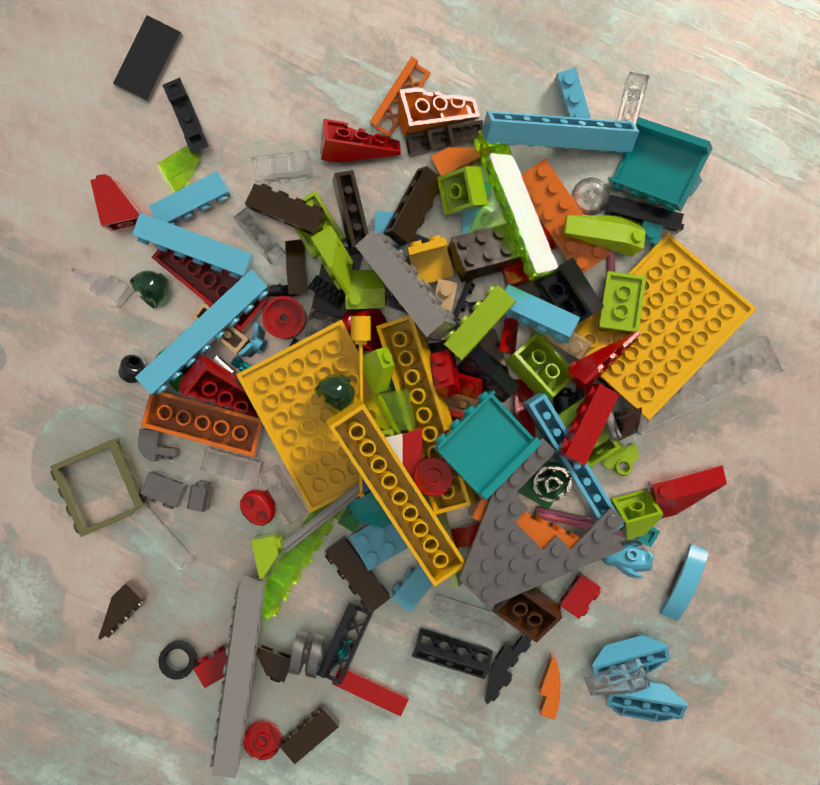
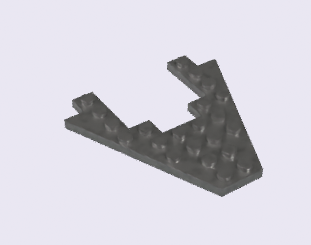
[459,437,625,607]

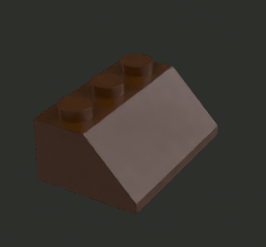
[492,587,562,643]

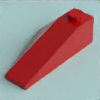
[320,119,401,162]
[567,331,640,392]
[648,465,727,518]

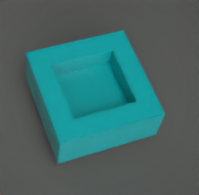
[635,527,661,548]

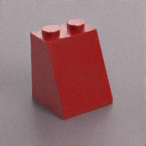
[90,174,143,232]

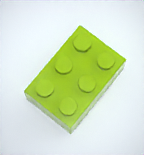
[505,332,571,400]

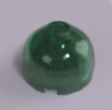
[130,270,168,309]
[314,374,355,411]
[532,462,572,502]

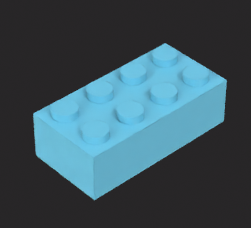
[349,523,408,571]

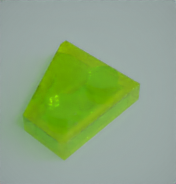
[158,145,202,192]
[371,388,416,431]

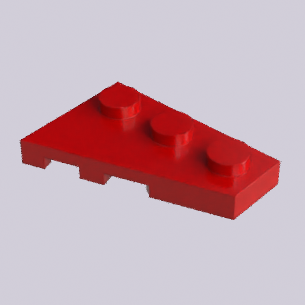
[499,317,519,354]

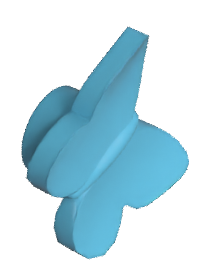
[237,322,267,358]

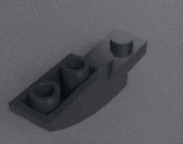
[484,633,532,704]

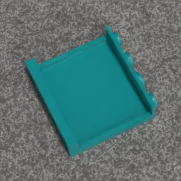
[608,117,713,212]
[433,390,542,500]

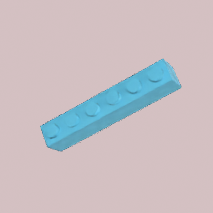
[132,213,254,279]

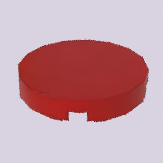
[413,456,454,497]
[243,720,282,760]

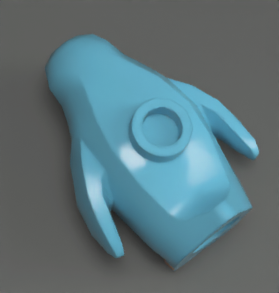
[602,542,654,579]

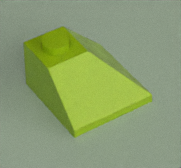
[611,489,663,540]

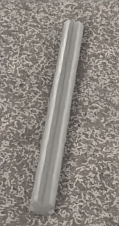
[282,482,359,552]

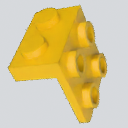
[407,235,454,283]

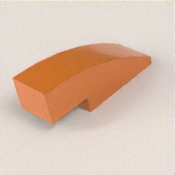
[538,653,561,720]

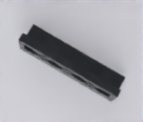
[604,194,685,233]
[316,602,373,685]
[411,628,493,679]

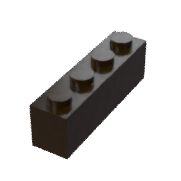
[383,166,440,246]
[332,170,369,254]
[245,183,327,236]
[325,535,391,612]

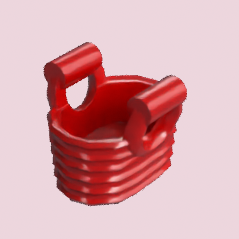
[240,490,276,526]

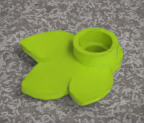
[602,441,638,476]

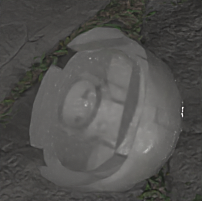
[571,177,610,215]

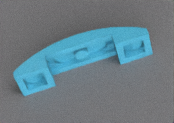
[660,544,709,621]

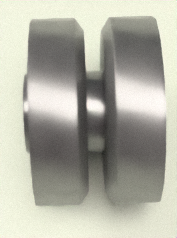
[289,631,324,679]

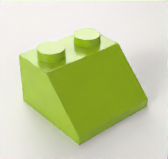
[437,166,488,215]
[345,270,385,310]
[251,531,284,579]

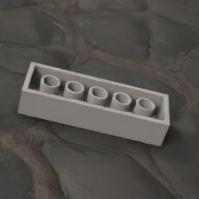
[355,230,457,340]

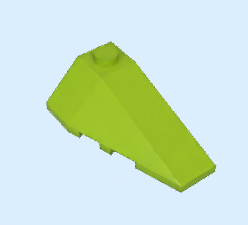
[563,215,646,257]

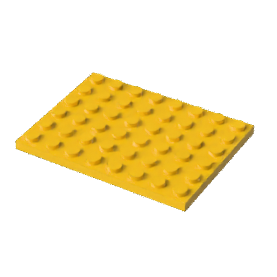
[575,233,757,421]
[236,319,402,512]

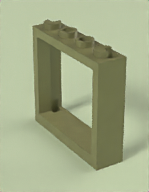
[50,438,149,537]

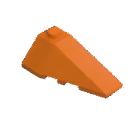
[398,88,480,136]

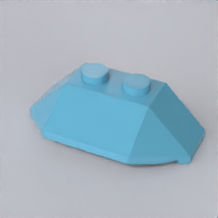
[592,635,670,682]
[606,678,688,722]

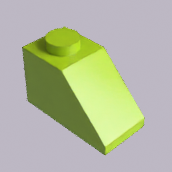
[363,347,395,395]

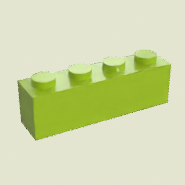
[444,285,517,360]

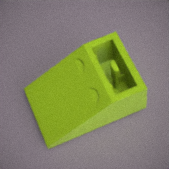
[311,225,353,295]
[558,397,620,468]

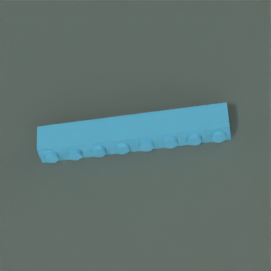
[482,111,639,153]
[135,269,270,395]
[523,393,625,532]

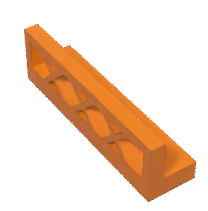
[370,56,431,137]

